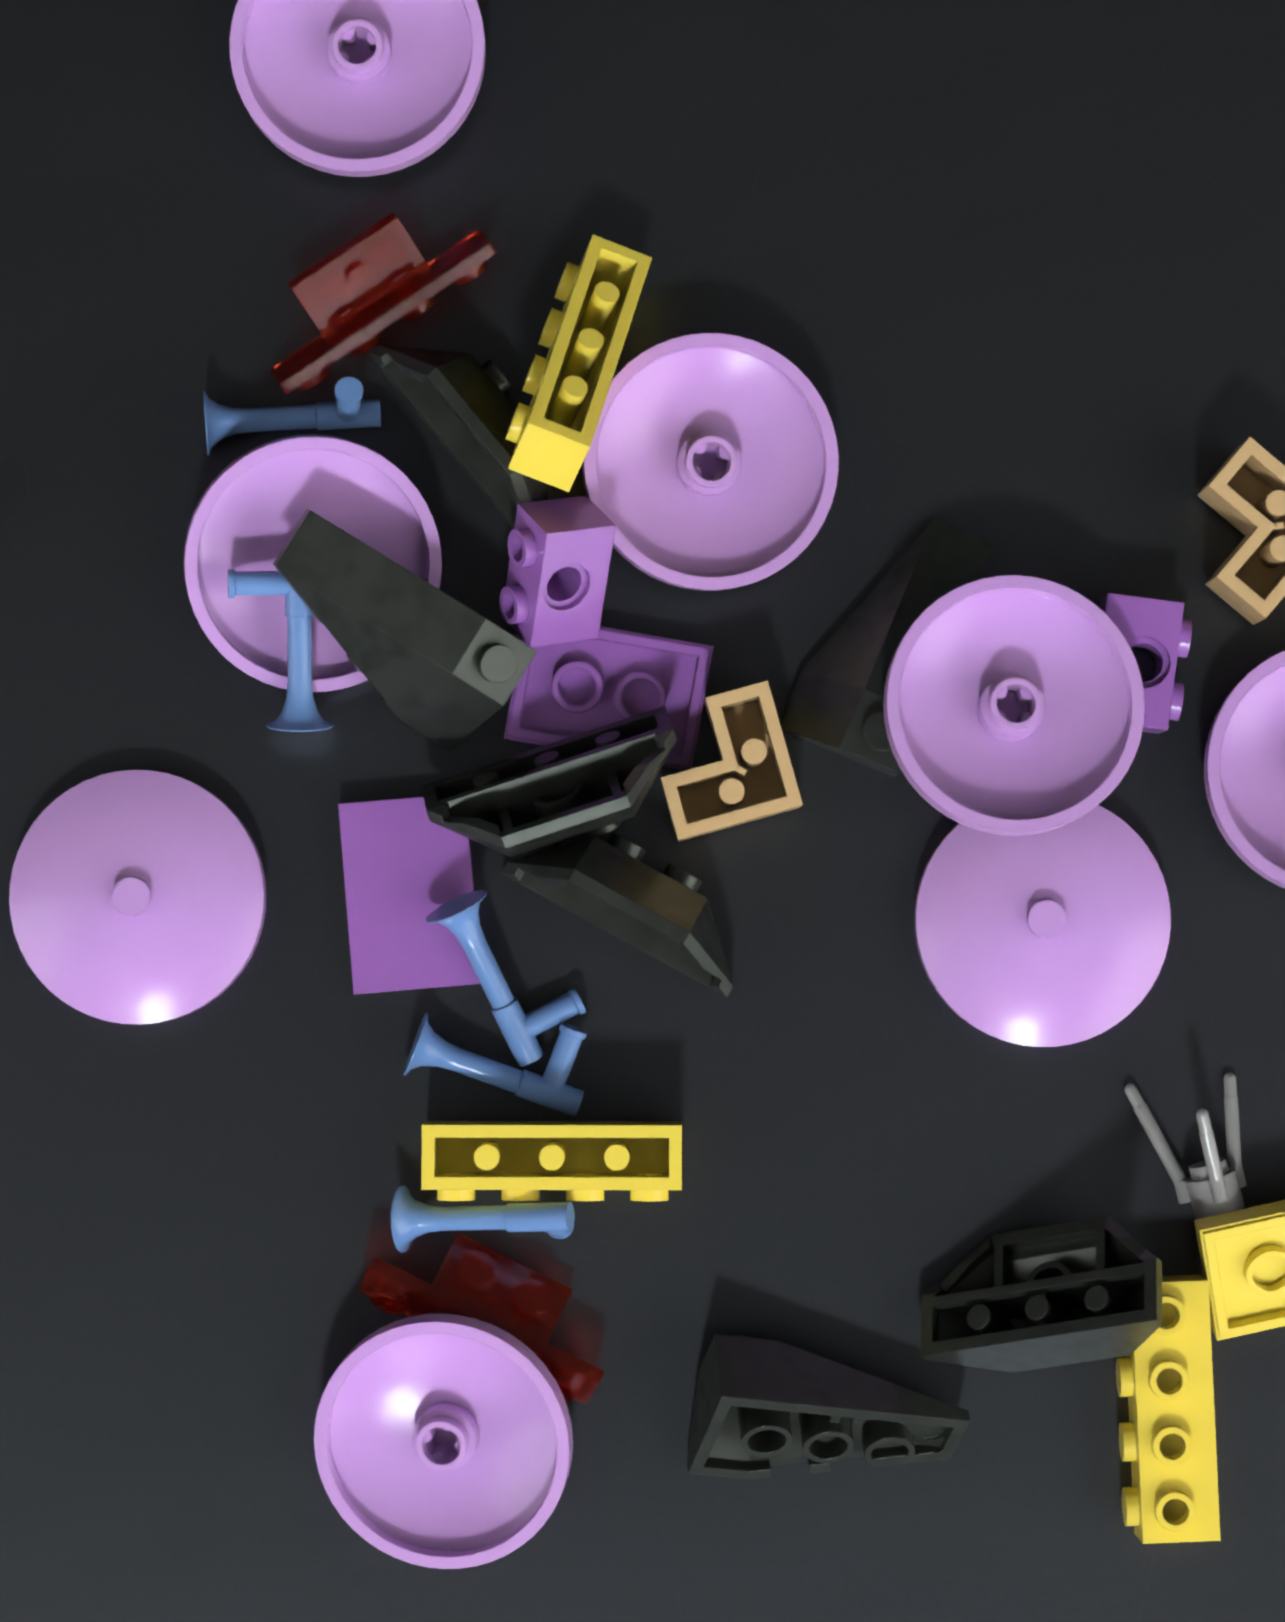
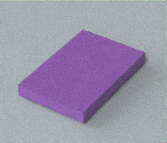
[504,626,714,771]
[338,797,480,995]

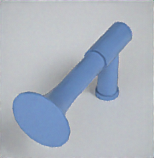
[203,377,381,456]
[227,569,334,732]
[426,890,586,1067]
[403,1013,587,1117]
[391,1185,575,1253]

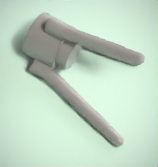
[1124,1072,1247,1219]

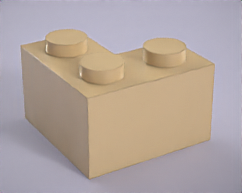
[1197,437,1285,625]
[660,680,803,842]

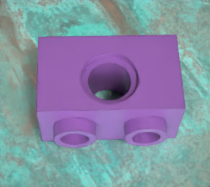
[499,495,616,648]
[1099,593,1192,734]

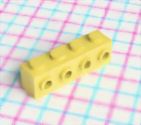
[505,234,652,492]
[421,1121,682,1202]
[1116,1274,1221,1544]

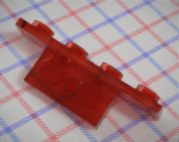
[270,212,497,394]
[359,1233,604,1404]

